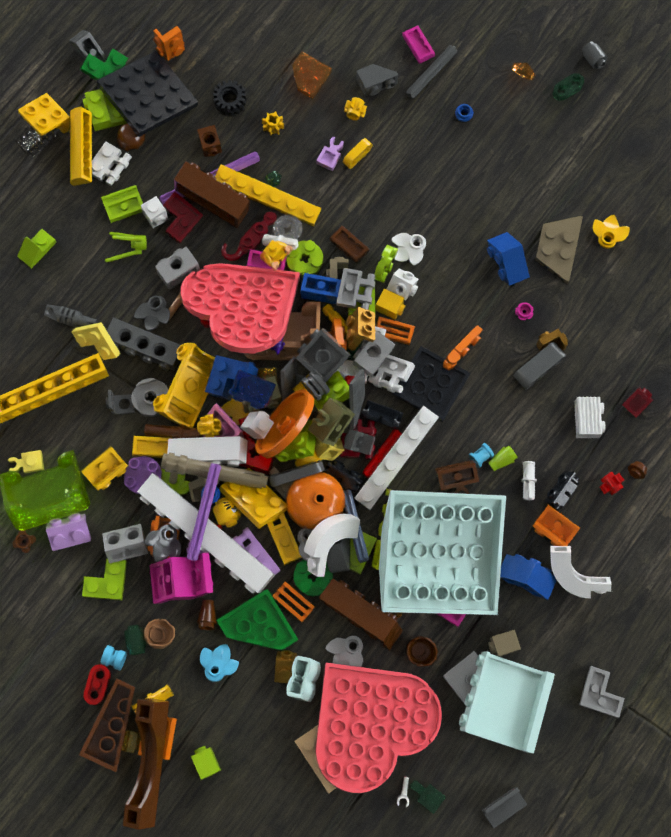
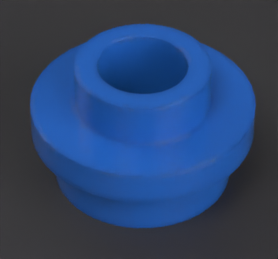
[455,104,473,122]

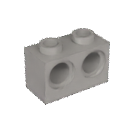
[102,524,148,563]

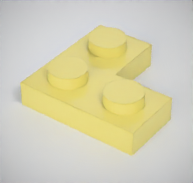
[72,322,121,360]

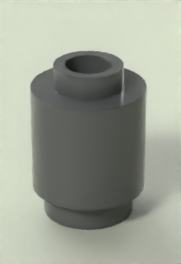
[582,41,608,69]

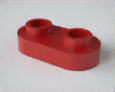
[84,664,111,705]

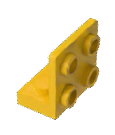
[18,93,70,136]

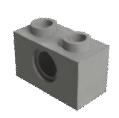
[155,247,200,290]
[353,331,395,377]

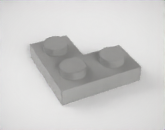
[579,666,625,718]

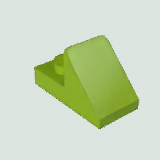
[17,229,57,269]

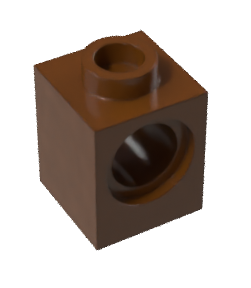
[197,125,222,157]

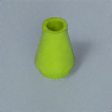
[488,445,518,471]

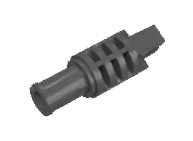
[44,305,98,327]

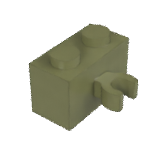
[308,397,355,446]

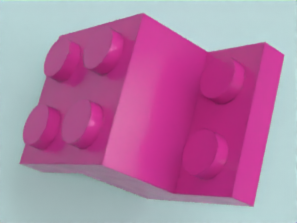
[150,553,213,604]

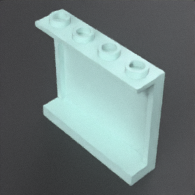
[459,651,555,754]

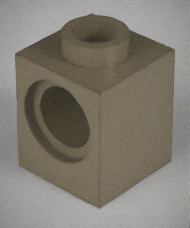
[488,630,521,657]

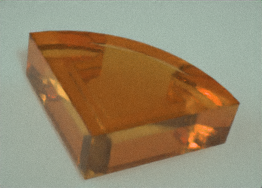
[511,63,535,80]

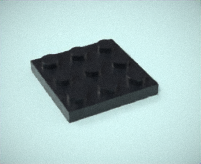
[393,346,470,423]

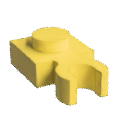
[8,450,44,473]

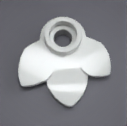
[392,233,426,265]

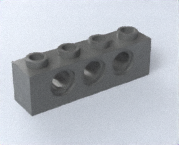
[107,317,180,371]

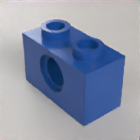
[301,273,341,305]

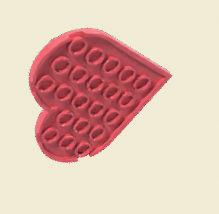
[181,263,300,354]
[315,663,442,793]

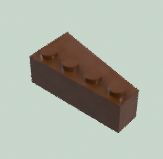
[79,678,135,772]

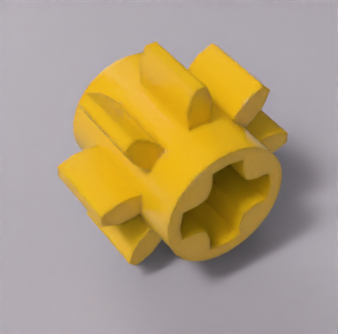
[344,97,367,120]
[262,112,284,135]
[197,414,221,437]

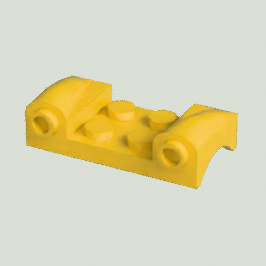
[153,343,215,428]

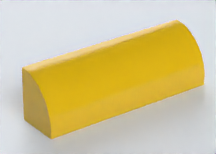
[70,107,92,186]

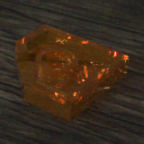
[292,51,332,99]

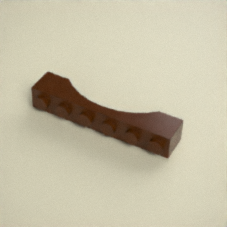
[123,698,169,830]

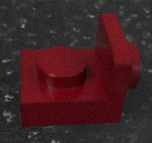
[622,387,653,418]

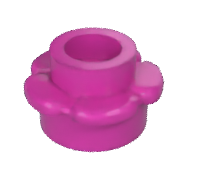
[515,303,533,321]

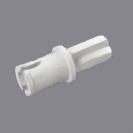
[262,234,299,250]
[521,461,537,501]

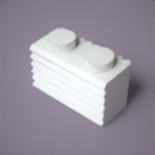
[574,397,605,438]

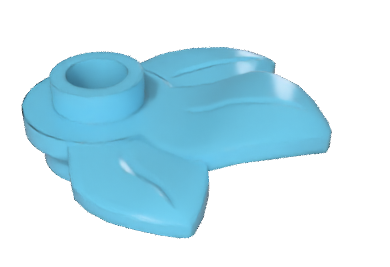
[200,644,239,682]

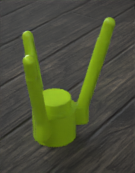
[105,232,147,262]

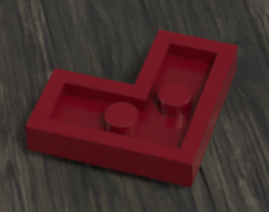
[163,192,203,244]

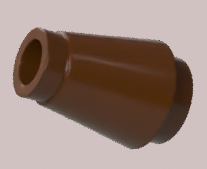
[197,600,217,631]

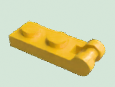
[267,513,302,565]

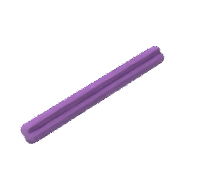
[187,463,221,561]

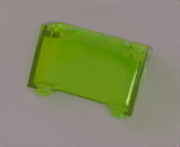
[0,450,90,530]

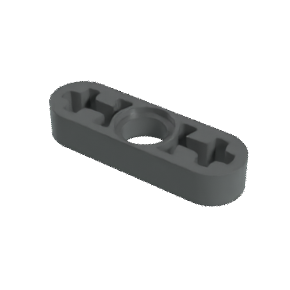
[268,460,325,487]

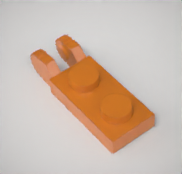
[443,326,483,370]

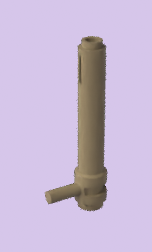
[161,452,268,489]

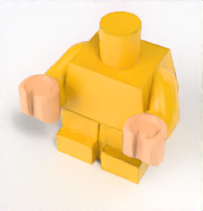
[260,240,293,271]

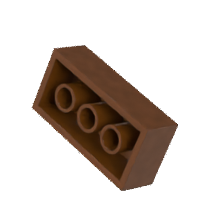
[174,161,250,228]

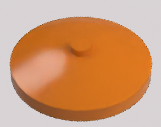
[255,389,314,458]

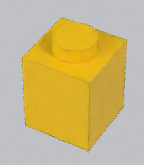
[375,289,406,320]

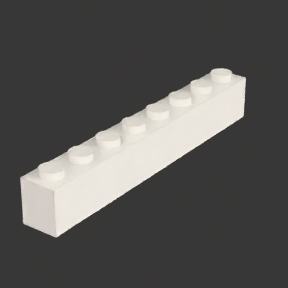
[137,473,275,593]

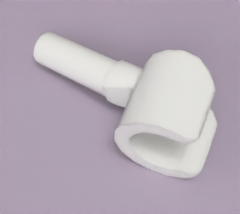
[397,777,409,807]

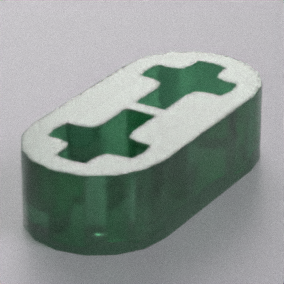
[552,73,584,101]

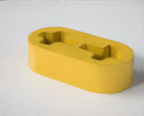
[343,138,373,169]

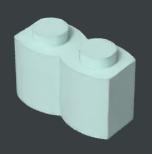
[287,656,321,702]

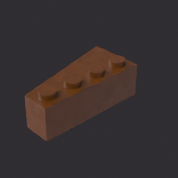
[319,579,403,651]

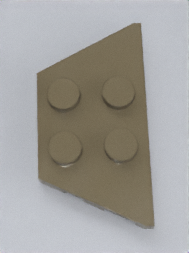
[535,216,583,284]

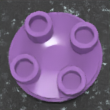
[124,456,162,494]

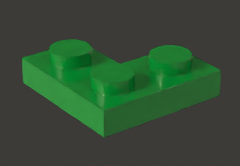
[80,49,128,81]

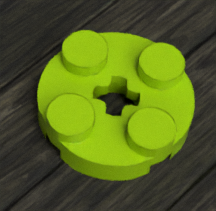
[286,240,323,278]
[374,245,398,283]

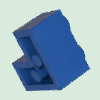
[487,232,530,286]
[205,355,258,401]
[500,554,557,600]

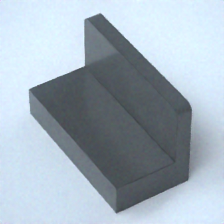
[481,787,527,828]

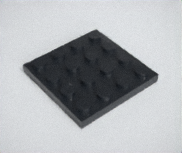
[97,51,198,137]

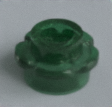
[265,171,282,187]

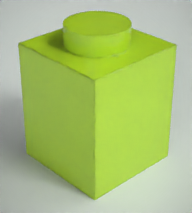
[191,746,221,780]

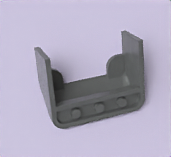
[280,357,365,433]

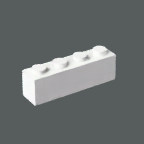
[167,436,248,467]

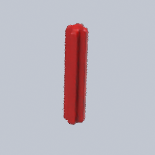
[362,429,402,478]

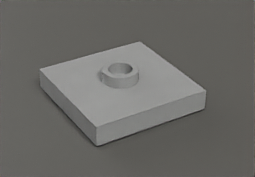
[443,651,478,703]

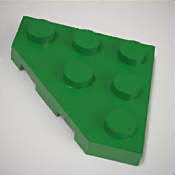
[216,589,299,651]

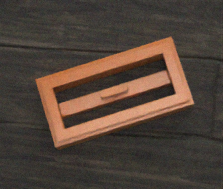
[376,316,415,345]
[272,582,315,622]

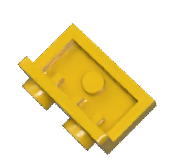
[81,446,128,491]

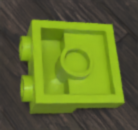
[82,89,127,131]
[275,420,316,462]

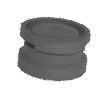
[301,371,330,401]

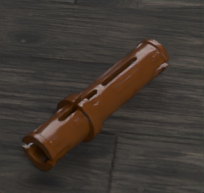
[144,424,203,438]

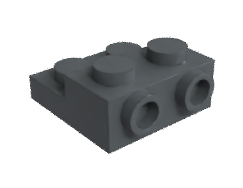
[296,328,351,383]

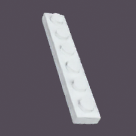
[355,406,439,510]

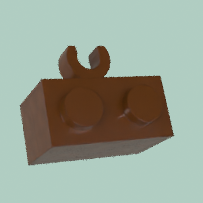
[435,460,480,494]

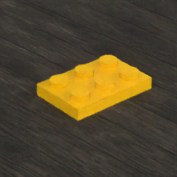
[219,468,287,529]

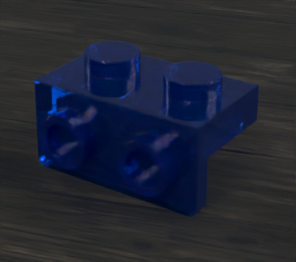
[228,370,276,409]

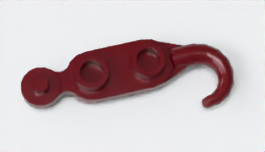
[221,211,277,261]

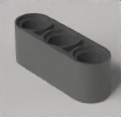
[513,342,567,390]

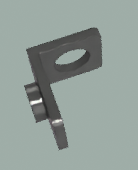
[106,390,135,415]

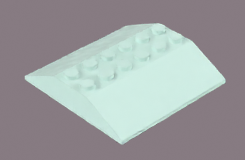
[379,490,506,615]

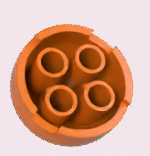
[286,472,345,530]

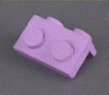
[46,513,91,551]

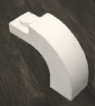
[304,514,360,577]
[550,546,611,599]

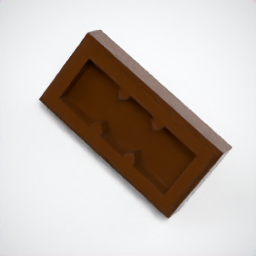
[330,225,369,264]

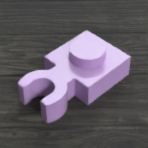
[316,137,344,171]

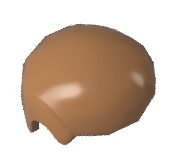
[144,619,175,649]

